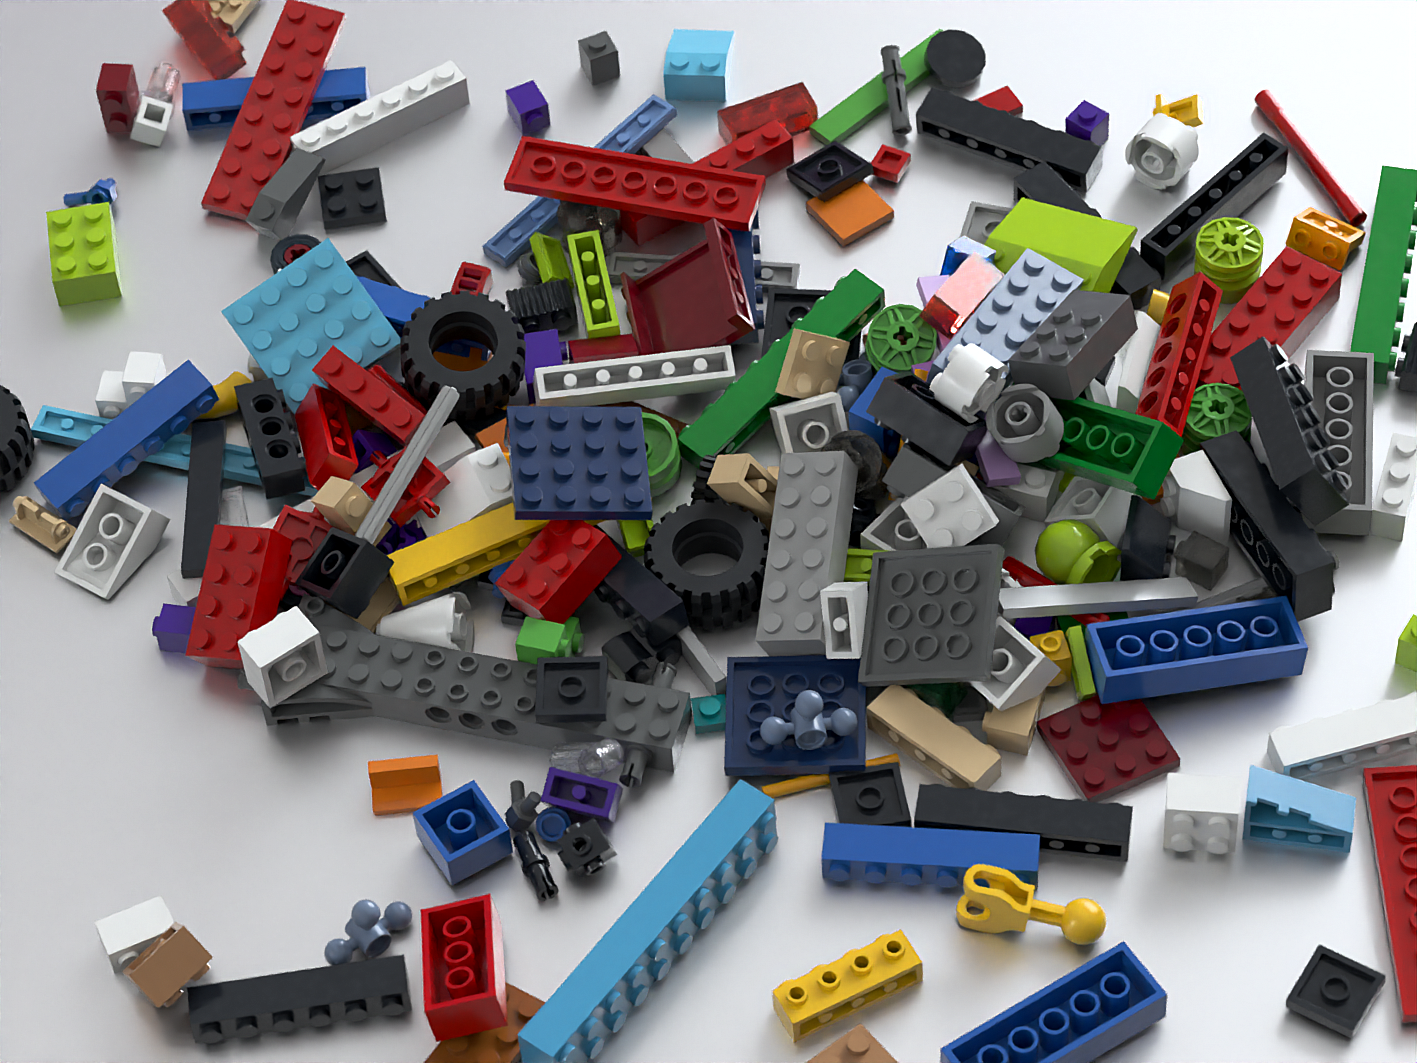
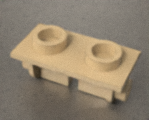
[9,496,77,554]

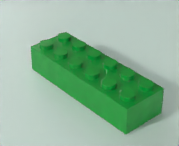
[1012,382,1184,500]

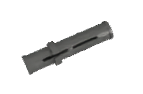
[880,45,912,136]

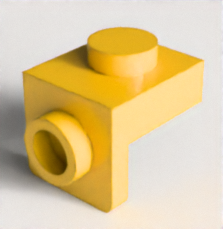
[1152,93,1203,128]
[1030,630,1072,686]

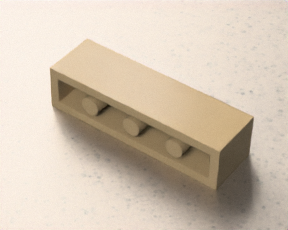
[867,685,1001,791]

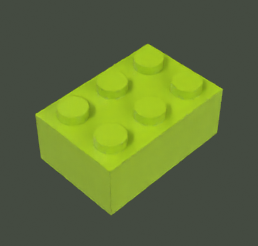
[46,202,122,307]

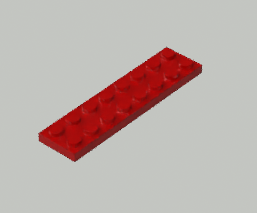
[201,0,346,220]
[504,136,766,232]
[1362,765,1417,1023]

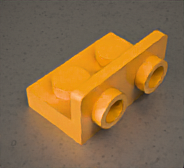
[1286,207,1366,270]

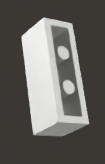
[1369,433,1417,541]

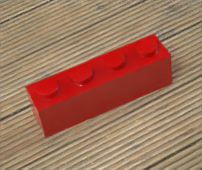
[312,346,425,447]
[295,383,359,491]

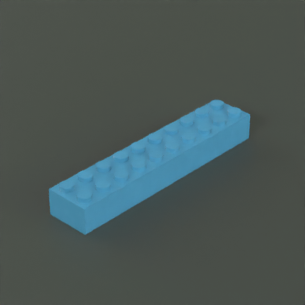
[518,779,778,1063]

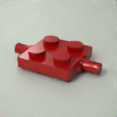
[361,445,451,528]
[273,505,345,602]

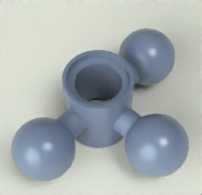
[836,352,875,412]
[760,690,857,750]
[324,899,412,965]

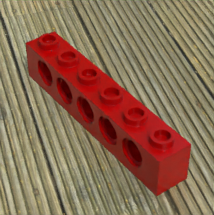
[1135,272,1223,437]

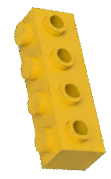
[772,930,923,1043]

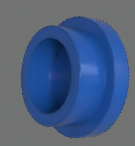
[535,807,571,842]

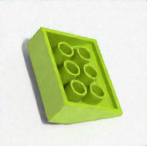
[975,198,1138,293]

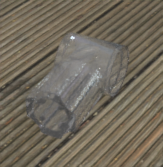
[137,63,181,120]
[549,738,624,778]

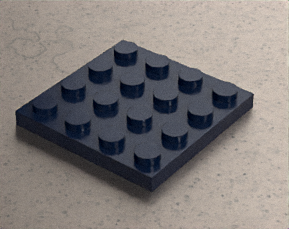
[506,406,653,520]
[724,655,866,776]

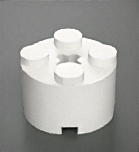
[1125,113,1199,190]
[930,343,1009,423]

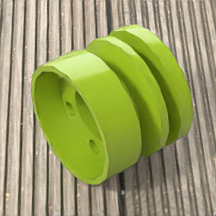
[1194,217,1264,304]

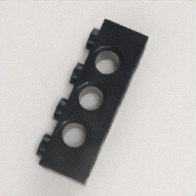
[234,378,308,500]

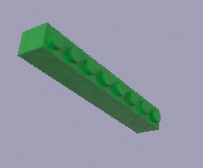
[1350,165,1417,384]
[678,268,885,470]

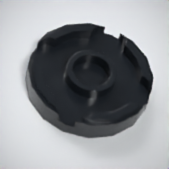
[925,29,986,88]

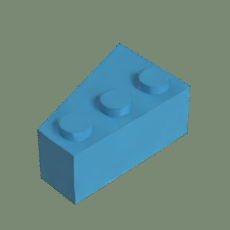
[1242,765,1356,853]

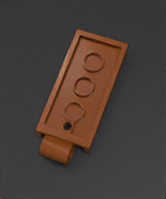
[424,982,546,1063]

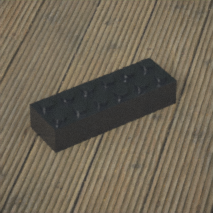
[1230,336,1349,526]
[1200,430,1336,622]

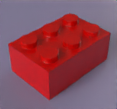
[495,520,622,624]

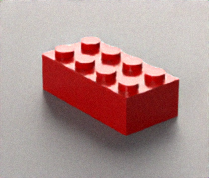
[185,524,293,669]
[421,894,508,1042]

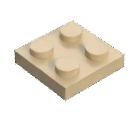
[775,328,850,399]

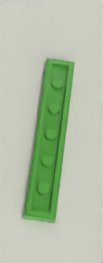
[809,29,943,145]

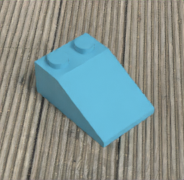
[663,29,735,102]

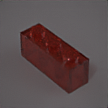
[162,0,247,80]
[717,82,818,145]
[919,251,1005,340]

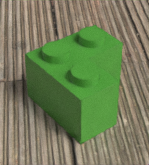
[515,616,585,664]

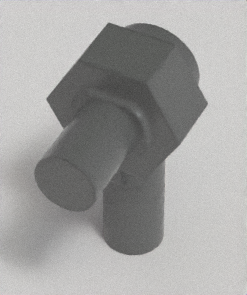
[504,780,541,832]

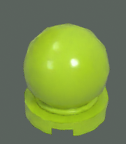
[1034,519,1121,585]

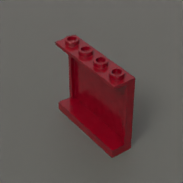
[620,218,755,356]

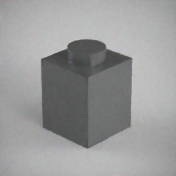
[578,31,621,86]

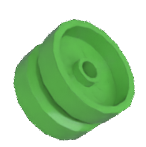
[642,412,683,497]

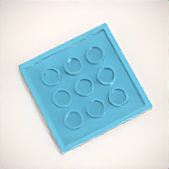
[221,238,401,415]

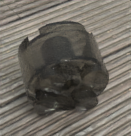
[557,200,623,258]
[820,430,891,501]

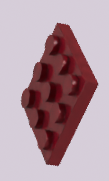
[1036,695,1181,803]

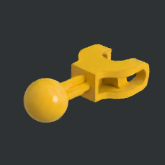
[956,864,1107,945]

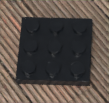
[761,288,863,374]

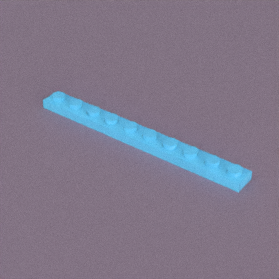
[31,405,318,497]

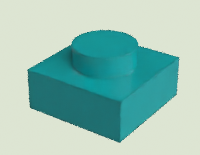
[691,694,726,734]

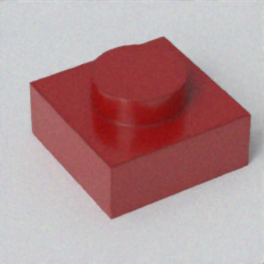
[871,144,911,183]

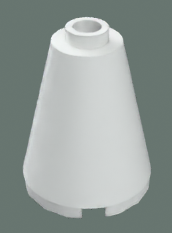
[376,592,475,652]

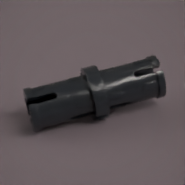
[513,831,559,901]

